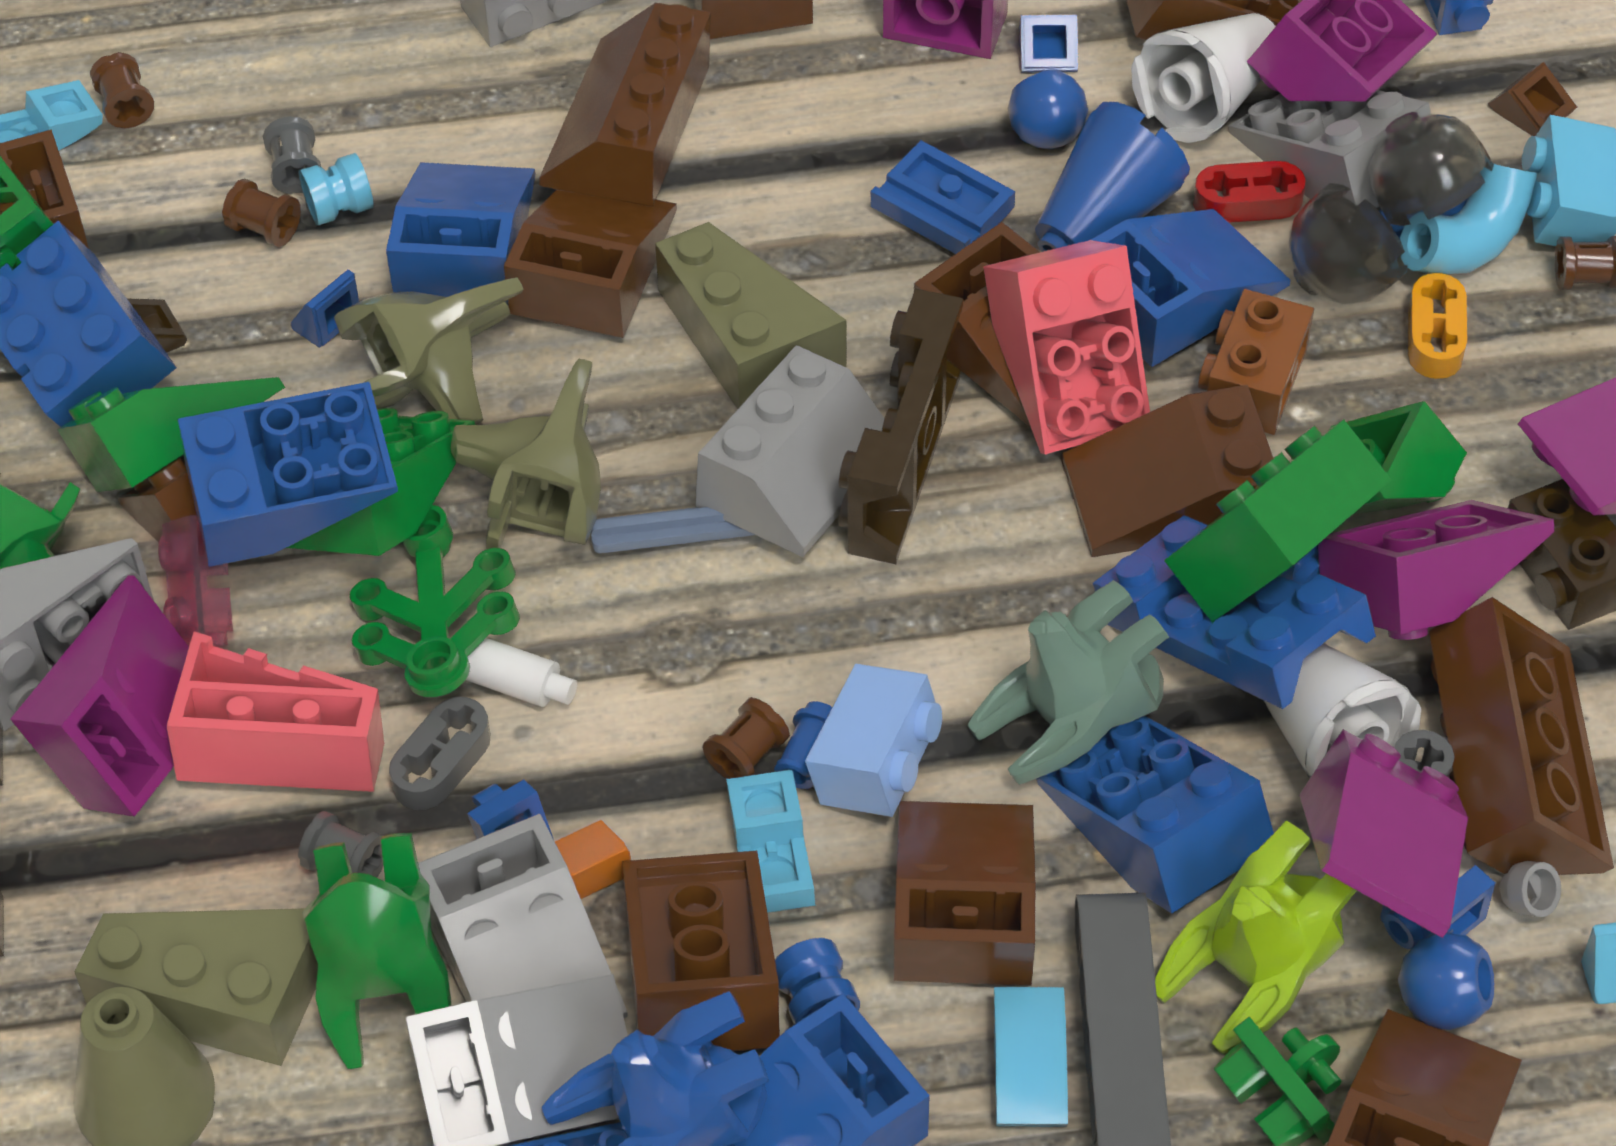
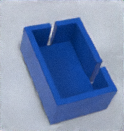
[0,221,177,427]

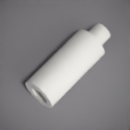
[466,638,577,707]

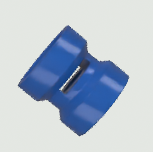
[775,938,860,1025]

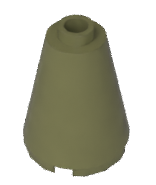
[73,987,215,1146]

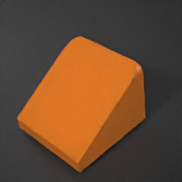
[555,820,631,899]

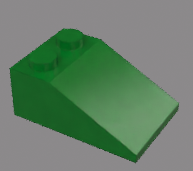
[57,377,285,492]

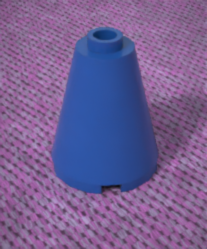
[1035,102,1190,252]

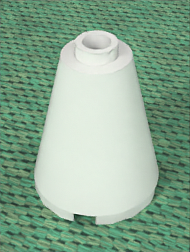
[1131,13,1276,143]
[1264,643,1421,779]

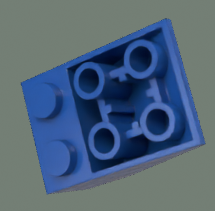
[386,162,536,305]
[1091,209,1291,367]
[178,381,398,567]
[1036,715,1274,913]
[727,993,930,1146]

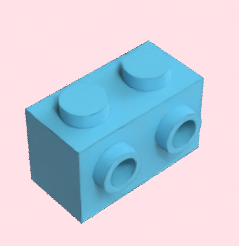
[1522,115,1616,246]

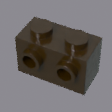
[1508,479,1616,630]

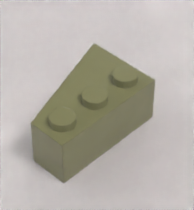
[655,222,847,409]
[74,908,318,1066]

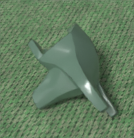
[968,580,1169,785]

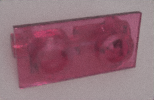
[158,515,234,647]

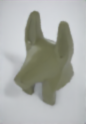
[334,277,523,425]
[451,359,601,549]

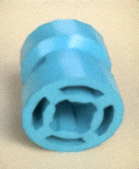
[299,153,374,225]

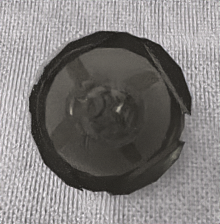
[1369,112,1494,226]
[1289,183,1408,305]

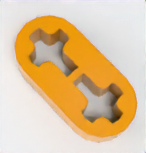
[1408,273,1467,379]

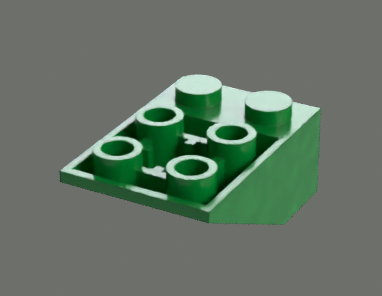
[286,408,475,556]

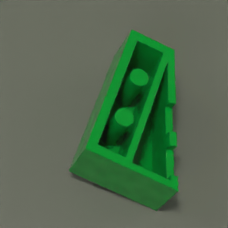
[1164,419,1392,623]

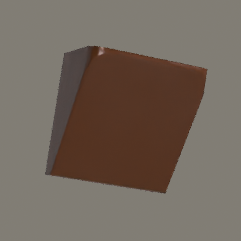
[1488,62,1578,136]

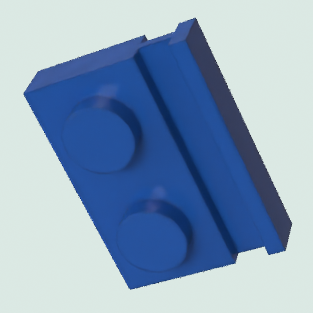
[870,140,1015,254]

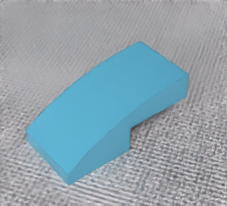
[0,80,103,150]
[726,770,815,913]
[994,987,1068,1127]

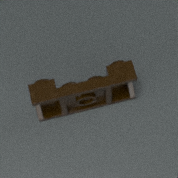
[839,288,963,565]

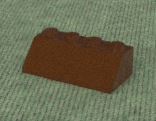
[539,3,711,206]
[1429,597,1614,875]

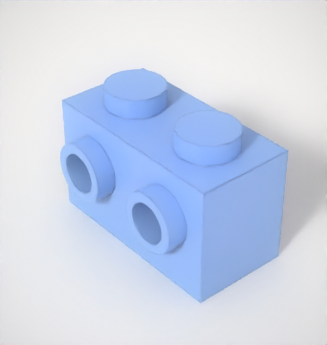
[805,664,942,817]

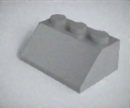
[696,345,884,557]

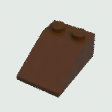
[1062,385,1273,557]
[622,850,780,1051]

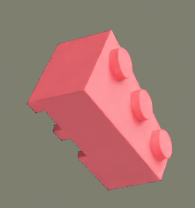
[167,631,385,792]

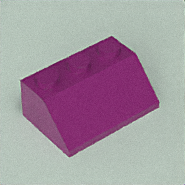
[1247,0,1437,102]

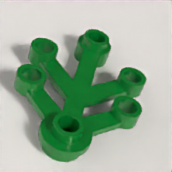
[350,505,520,697]

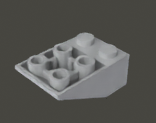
[1228,90,1443,217]
[0,538,154,731]
[418,814,628,1018]
[406,974,628,1146]

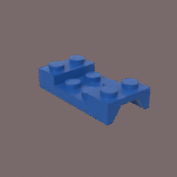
[1093,515,1376,709]

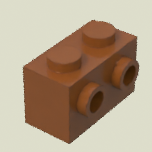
[1198,289,1314,435]

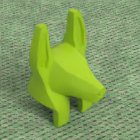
[1155,820,1357,1055]

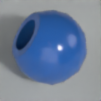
[1007,69,1088,150]
[1398,932,1494,1030]

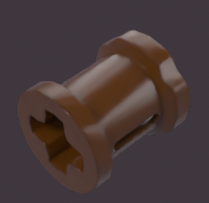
[90,52,154,129]
[222,178,301,247]
[1555,236,1616,290]
[702,697,790,779]

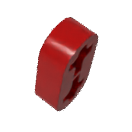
[1193,161,1306,223]

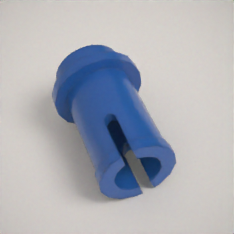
[774,701,833,789]

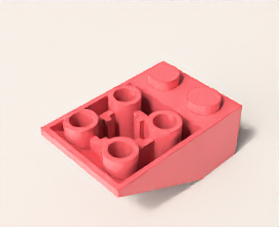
[983,240,1150,454]

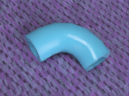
[1399,161,1537,274]

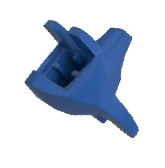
[542,991,769,1146]

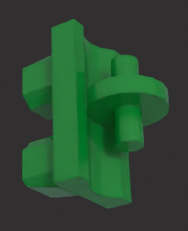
[1213,1016,1342,1146]

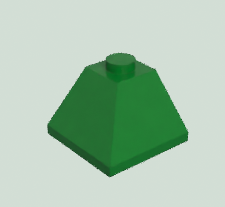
[1329,401,1467,514]

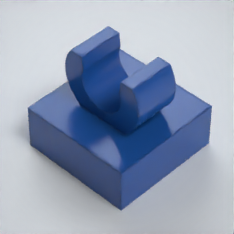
[467,779,554,840]

